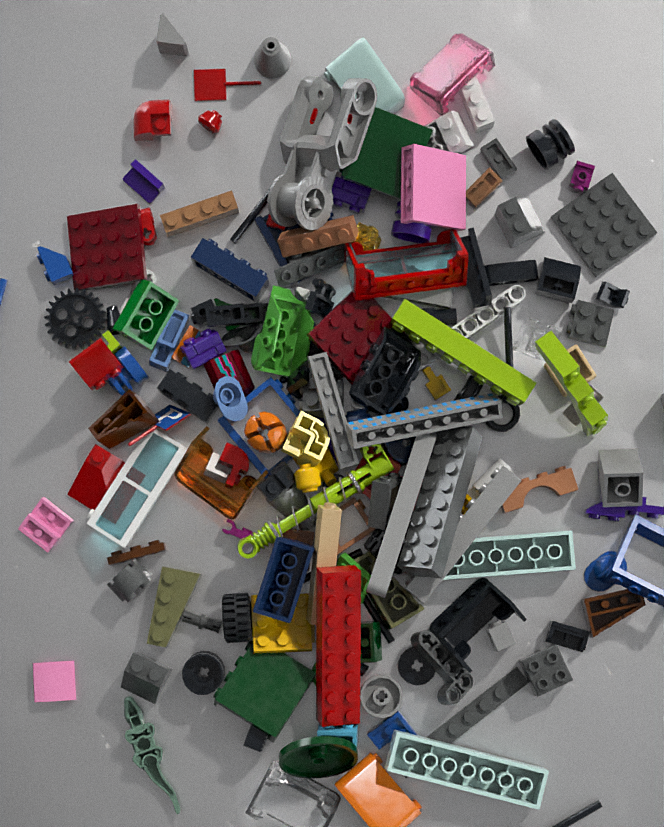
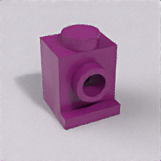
[569,160,595,192]

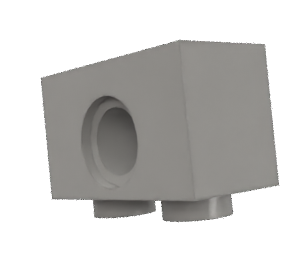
[486,620,516,652]

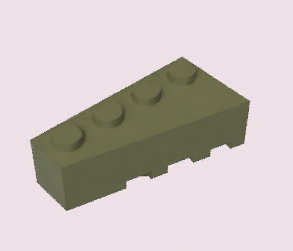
[355,551,425,630]
[147,567,202,647]

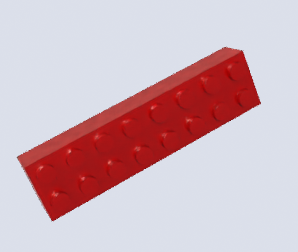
[316,565,361,727]

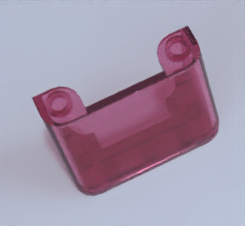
[410,33,495,116]

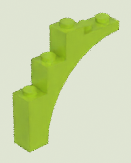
[535,331,608,437]

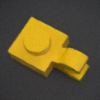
[422,366,451,400]

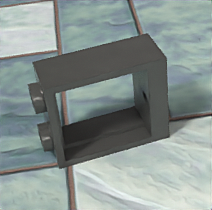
[368,473,403,530]

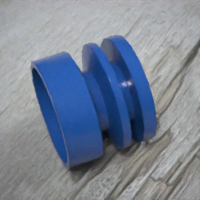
[106,346,149,395]

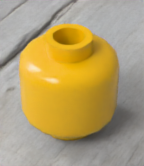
[294,464,321,493]

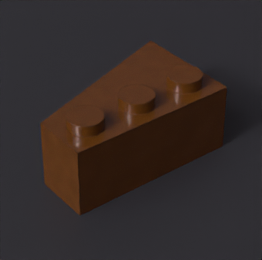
[88,389,160,449]

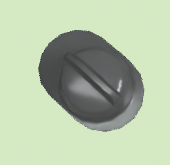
[221,323,263,352]

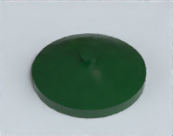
[279,736,358,779]

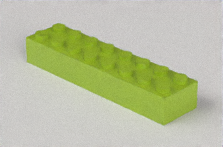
[390,299,537,406]

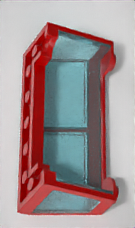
[344,229,469,300]

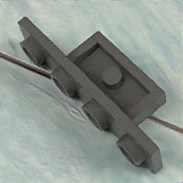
[274,243,345,287]

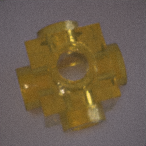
[352,222,382,251]

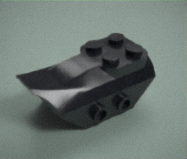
[349,326,421,415]

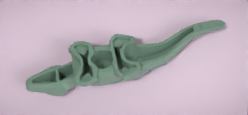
[124,696,181,814]

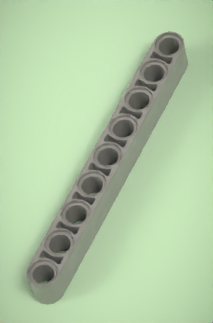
[366,433,437,598]

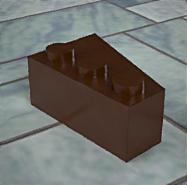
[581,589,646,638]

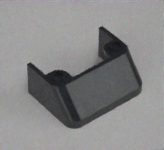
[429,578,527,673]

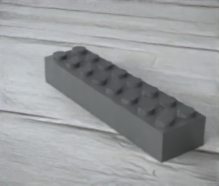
[397,426,483,579]

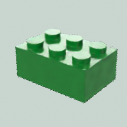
[113,280,180,350]

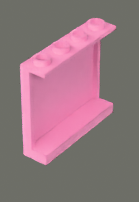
[401,144,466,232]

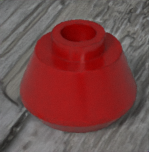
[198,110,222,134]

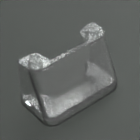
[245,761,341,827]

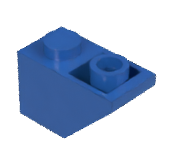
[36,246,74,285]

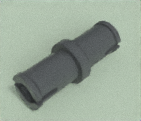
[182,610,222,633]

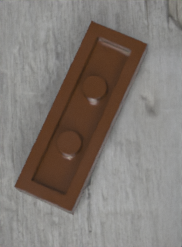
[107,540,167,566]

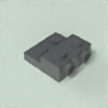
[566,300,614,347]
[299,377,344,418]

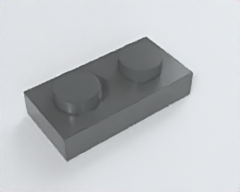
[480,138,517,180]

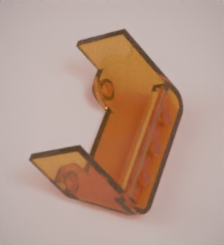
[174,426,269,519]

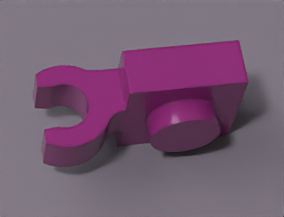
[222,519,253,544]

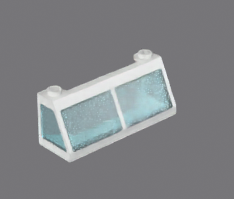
[86,427,189,549]

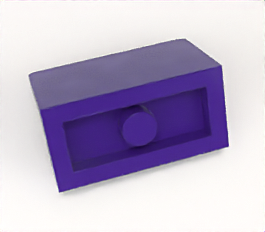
[123,159,165,204]

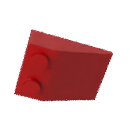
[69,338,124,391]

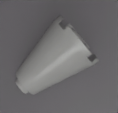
[254,37,291,78]
[266,481,317,531]

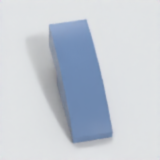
[149,310,189,372]

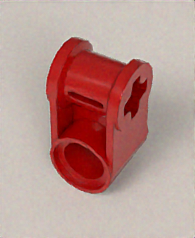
[140,207,157,246]

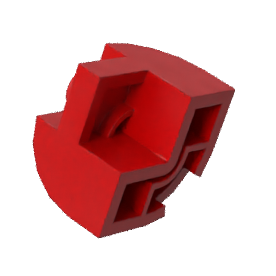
[133,99,172,141]

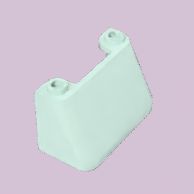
[324,37,405,114]

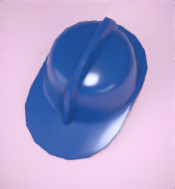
[584,551,627,592]

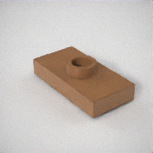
[466,167,503,208]

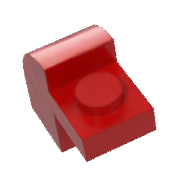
[218,442,249,490]

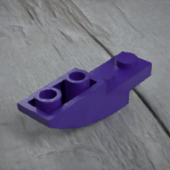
[584,497,664,522]

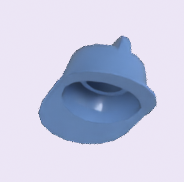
[213,376,248,421]

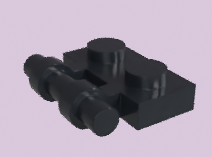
[305,278,336,319]

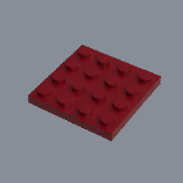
[67,204,147,291]
[307,291,408,385]

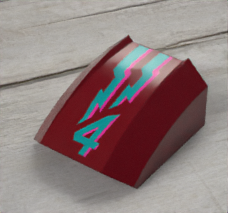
[203,349,255,397]

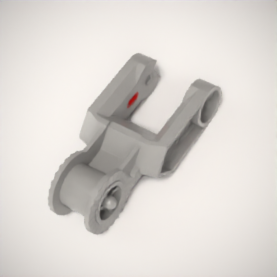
[267,75,377,230]

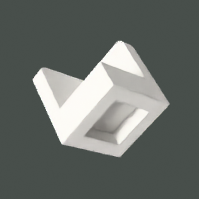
[203,452,231,483]

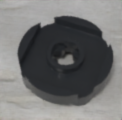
[398,647,436,685]

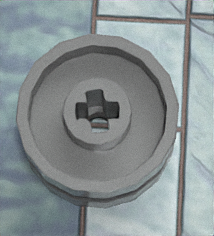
[360,674,403,718]

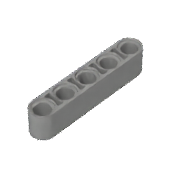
[375,274,454,309]

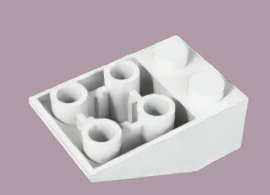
[424,111,474,154]

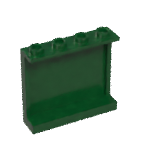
[339,107,433,201]
[213,640,316,743]

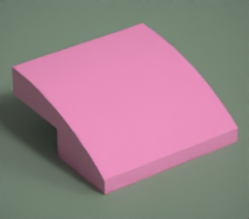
[18,497,74,553]
[32,661,76,702]

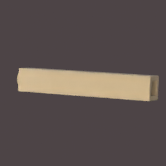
[306,502,342,625]

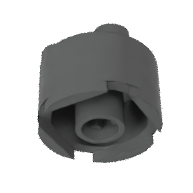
[107,558,151,602]

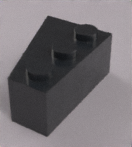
[157,369,219,424]

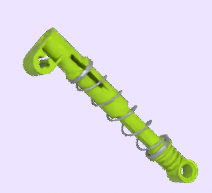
[237,444,394,559]

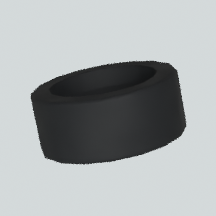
[485,395,520,432]

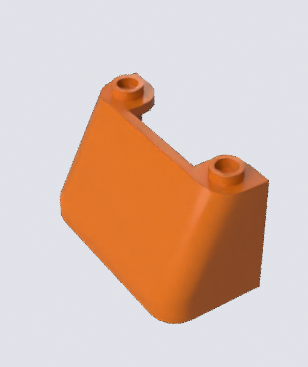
[334,752,422,827]

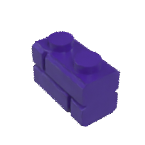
[331,176,372,214]
[180,328,227,369]

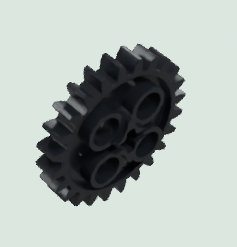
[44,288,107,350]

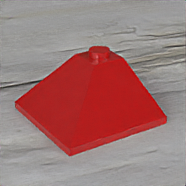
[67,444,147,525]

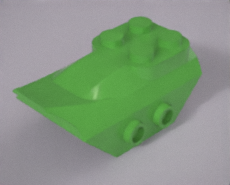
[251,285,314,377]

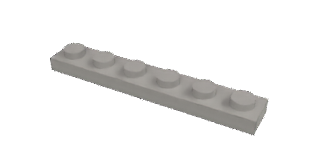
[307,352,359,470]

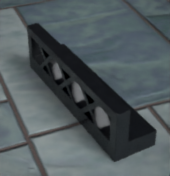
[457,227,492,308]

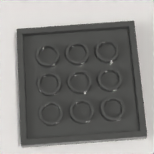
[551,173,657,277]

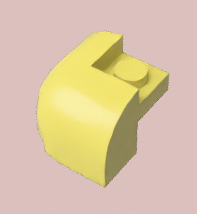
[281,411,330,466]

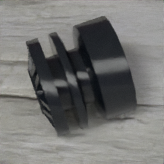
[526,119,575,170]
[182,651,225,695]

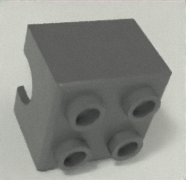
[518,644,573,697]

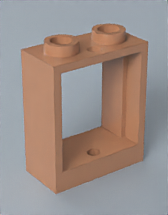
[337,497,375,555]

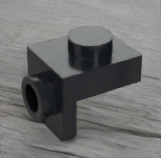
[596,282,630,308]
[286,366,310,400]

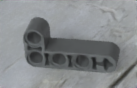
[410,630,474,705]

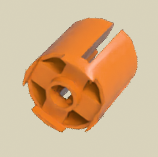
[244,412,287,454]

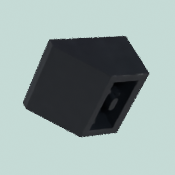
[535,257,581,303]

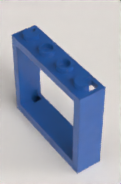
[217,377,300,479]
[606,514,664,607]

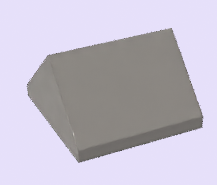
[156,14,189,56]

